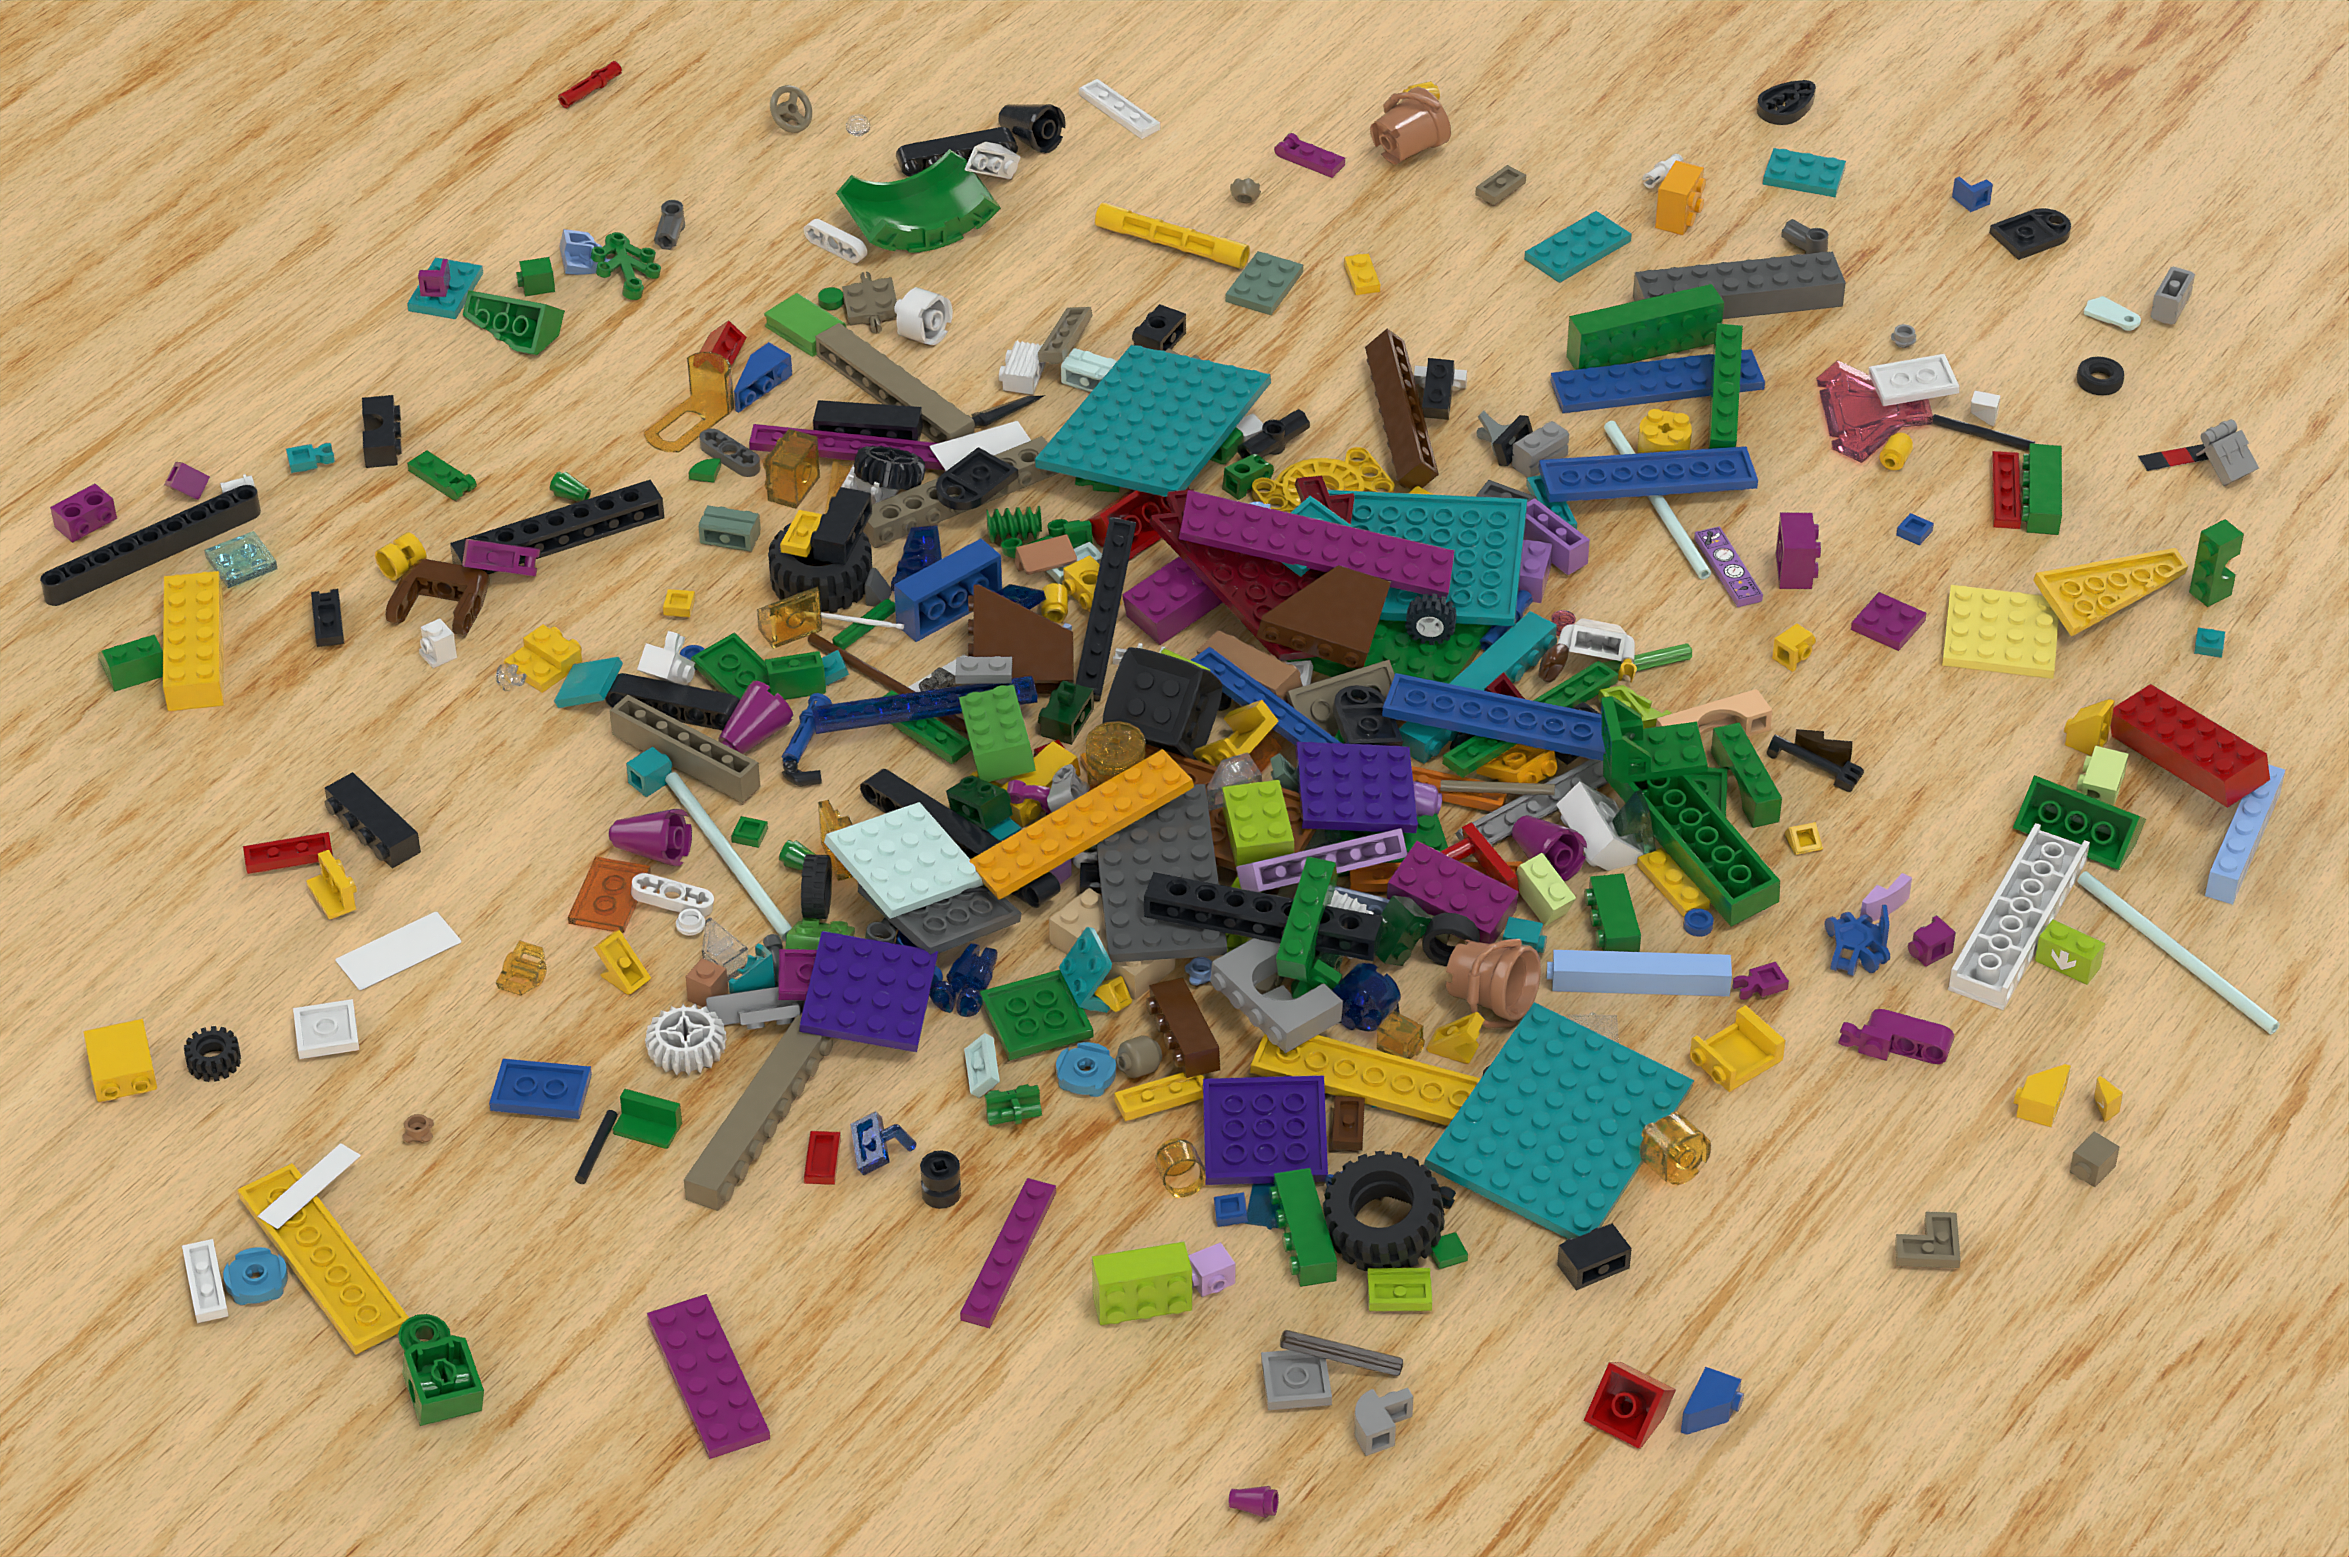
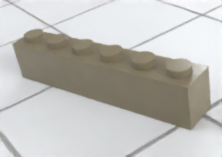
[609,695,761,803]

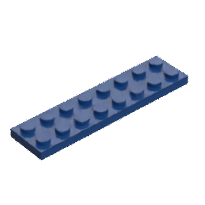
[1550,349,1765,414]
[1538,446,1758,502]
[1382,673,1605,761]

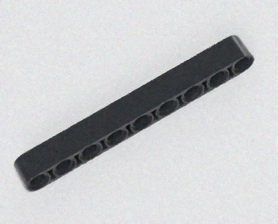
[40,485,261,606]
[860,769,1061,908]

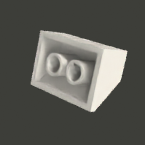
[1556,782,1647,871]

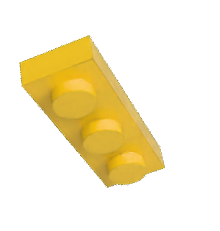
[1637,847,1710,917]
[1114,1072,1204,1121]

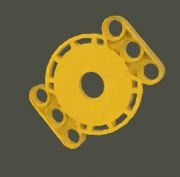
[1252,447,1395,513]

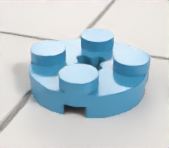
[1056,1042,1116,1097]
[223,1247,288,1305]

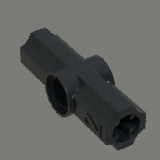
[1237,409,1310,459]

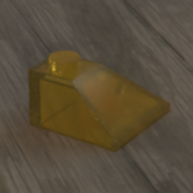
[757,587,822,649]

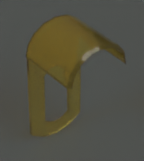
[644,352,734,453]

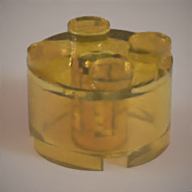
[1640,1112,1711,1185]

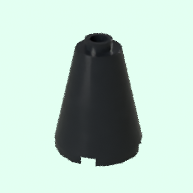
[998,104,1066,153]

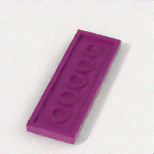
[647,1294,770,1459]

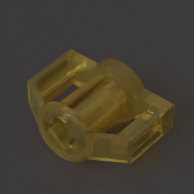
[496,940,547,996]

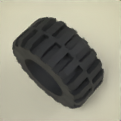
[768,523,873,613]
[1323,1151,1445,1271]

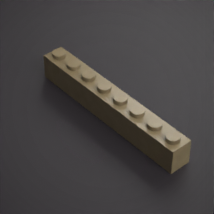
[815,323,975,443]
[684,1015,833,1211]

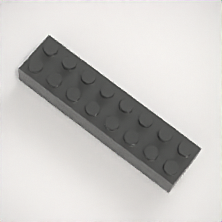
[1633,251,1846,319]

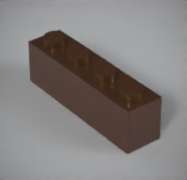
[1146,977,1221,1078]

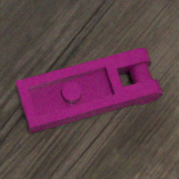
[1274,133,1345,178]
[462,539,540,576]

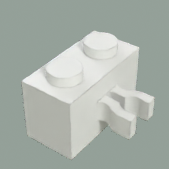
[637,631,695,685]

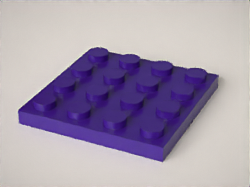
[1296,742,1418,833]
[799,931,938,1052]
[1203,1075,1328,1185]

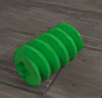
[986,506,1042,543]

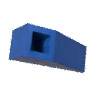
[734,342,793,413]

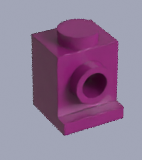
[1907,915,1956,967]

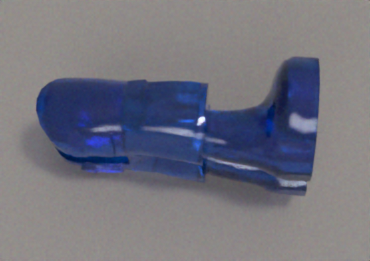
[929,943,998,1017]

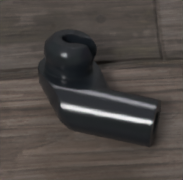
[782,760,822,786]

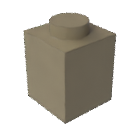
[2070,1131,2120,1187]

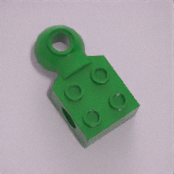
[398,1314,484,1426]

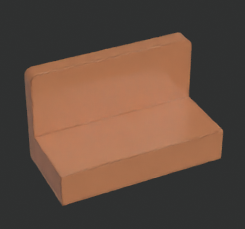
[1015,535,1077,575]

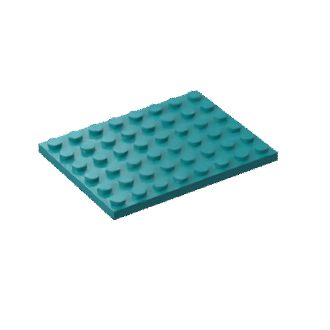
[1035,345,1271,497]
[1328,490,1527,626]
[1424,1002,1694,1239]

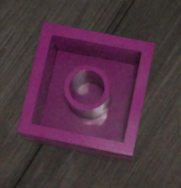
[1775,512,1821,589]

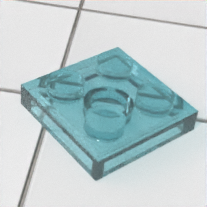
[204,531,278,588]

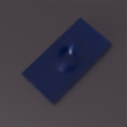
[996,584,1046,610]

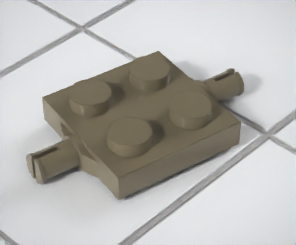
[842,271,897,334]

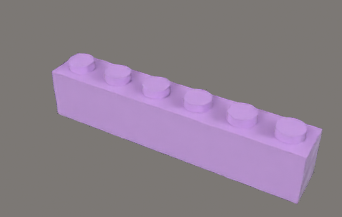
[1236,829,1407,892]

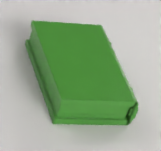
[764,293,847,357]

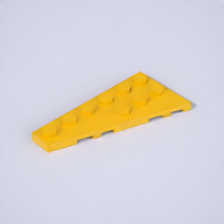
[2033,548,2189,637]

